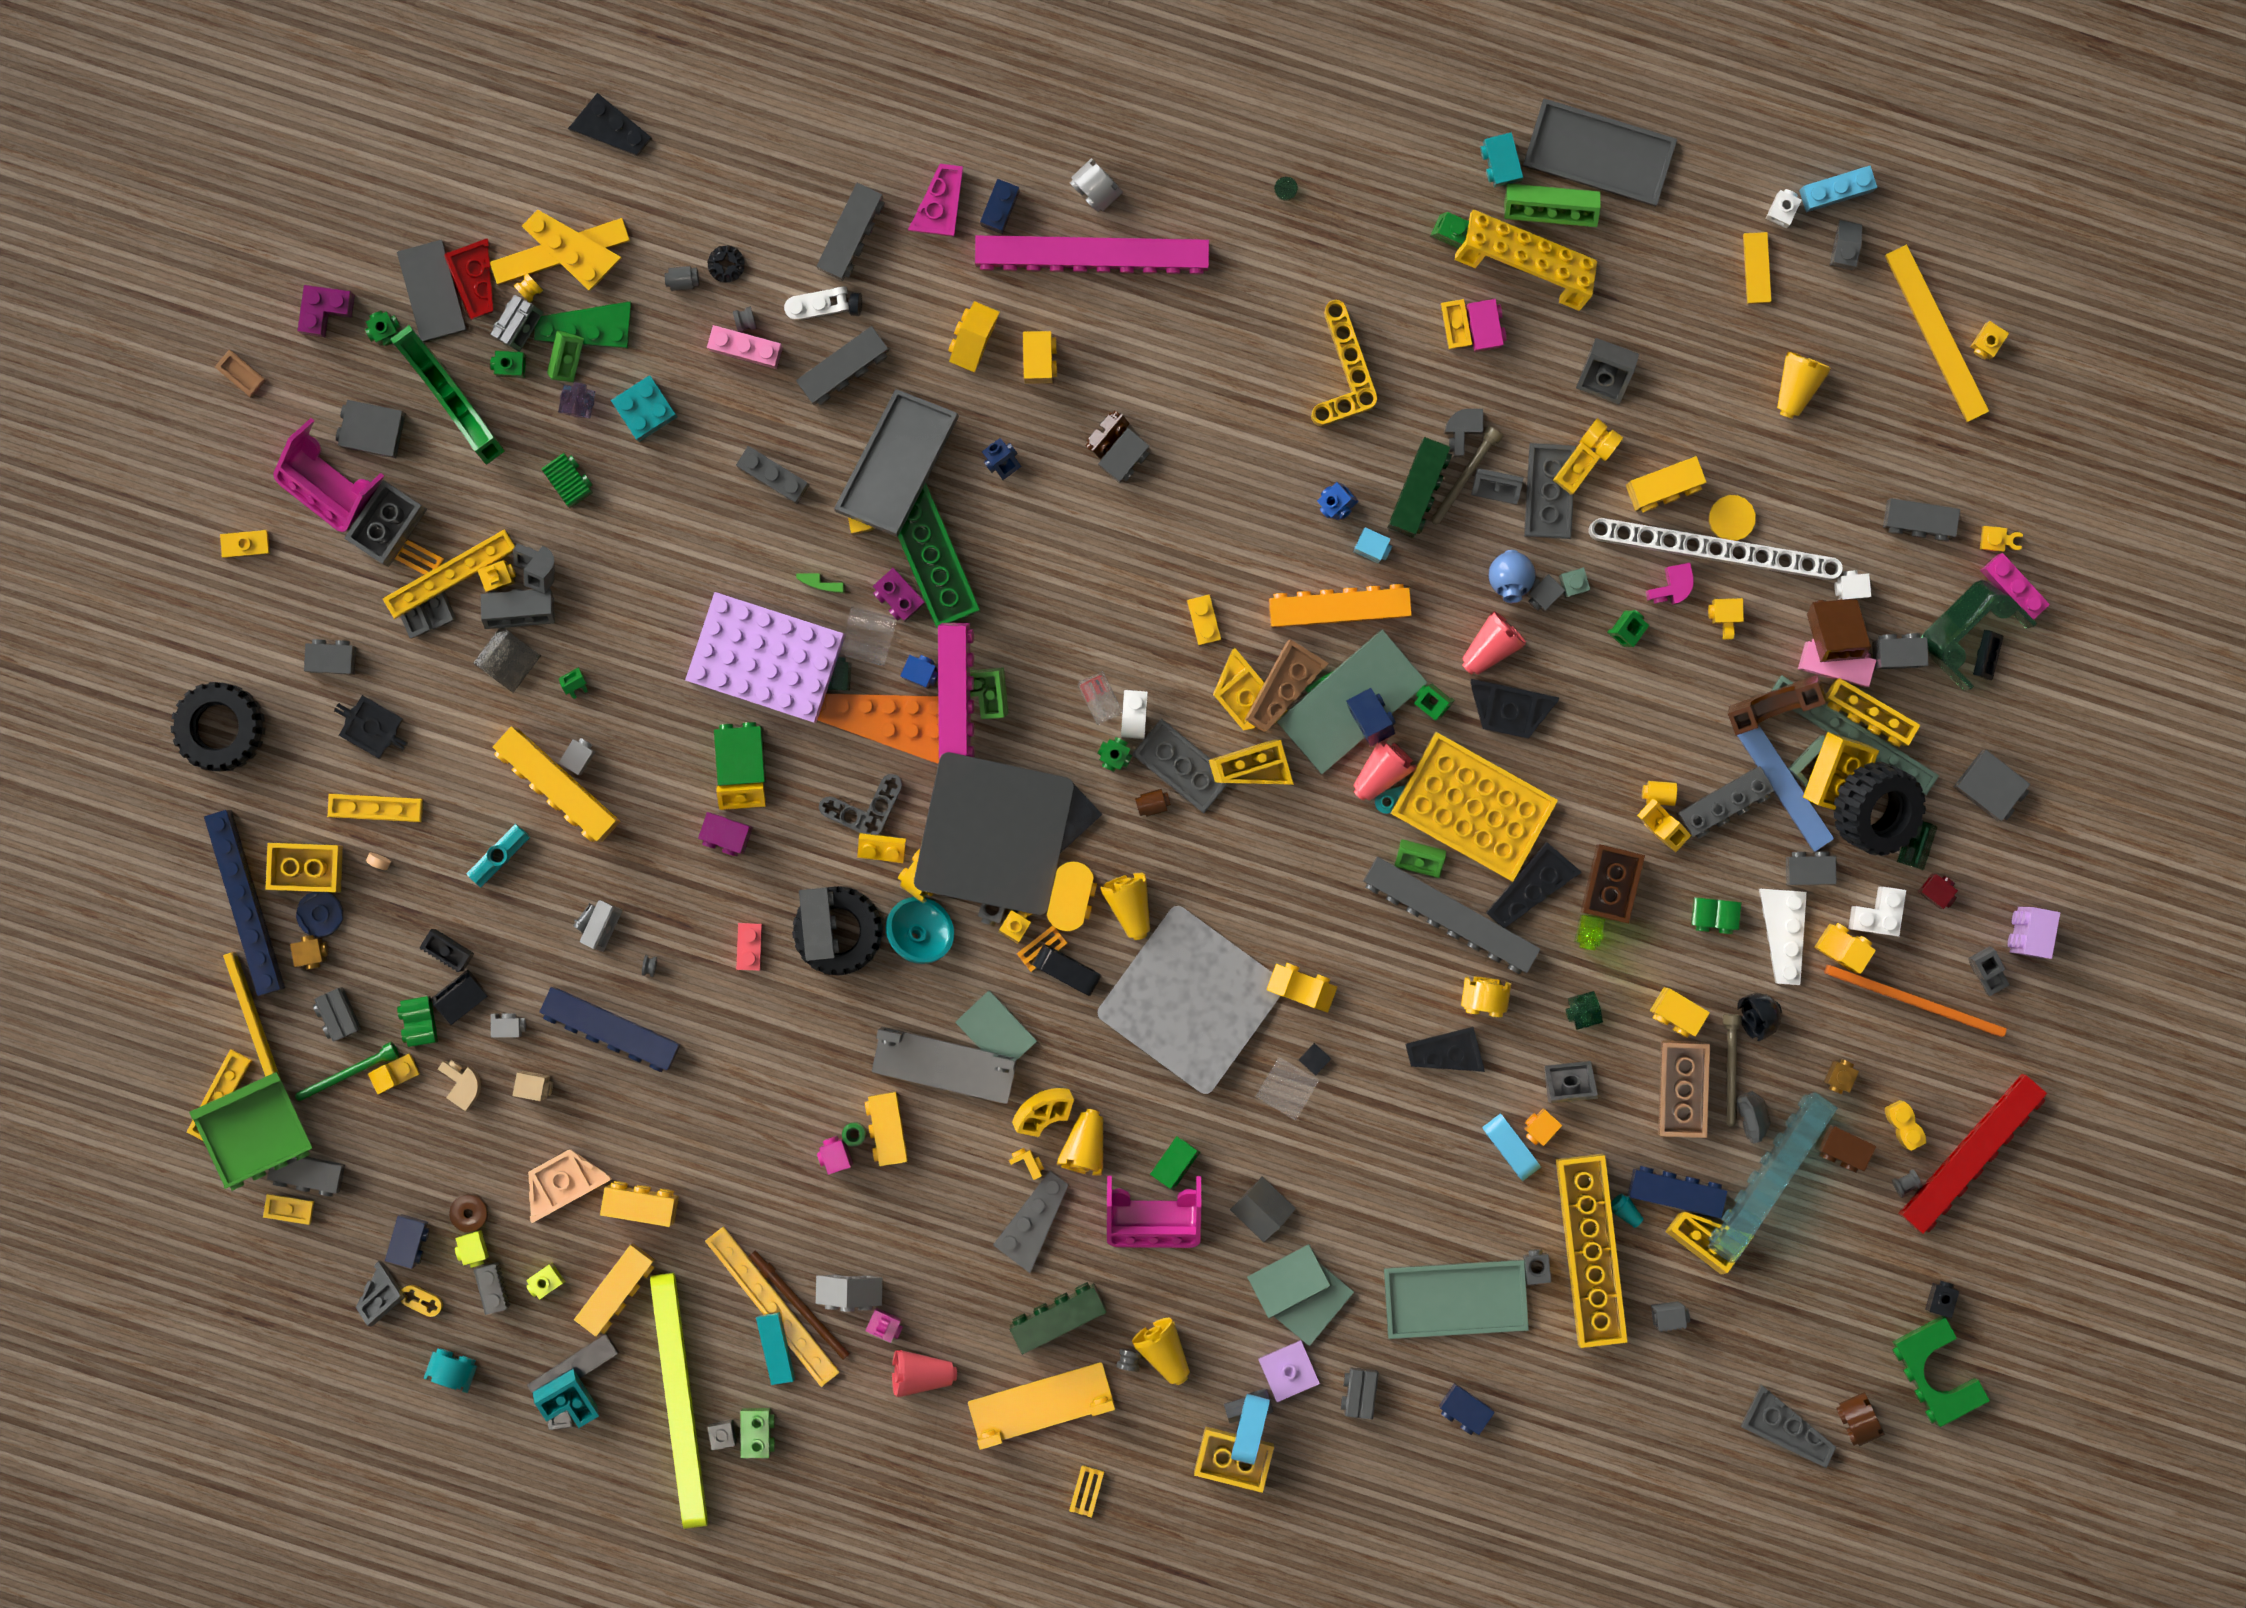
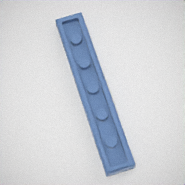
[1737,726,1834,852]

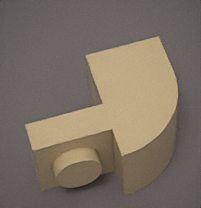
[438,1060,481,1111]

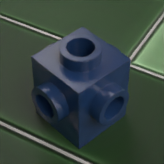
[982,438,1022,480]

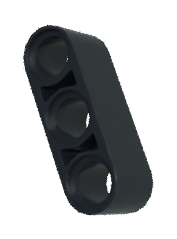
[1032,944,1102,996]

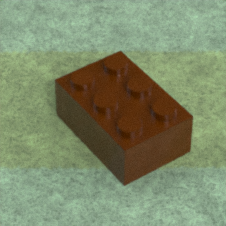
[1580,844,1645,924]

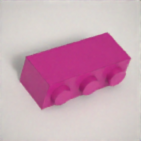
[1980,553,2050,622]

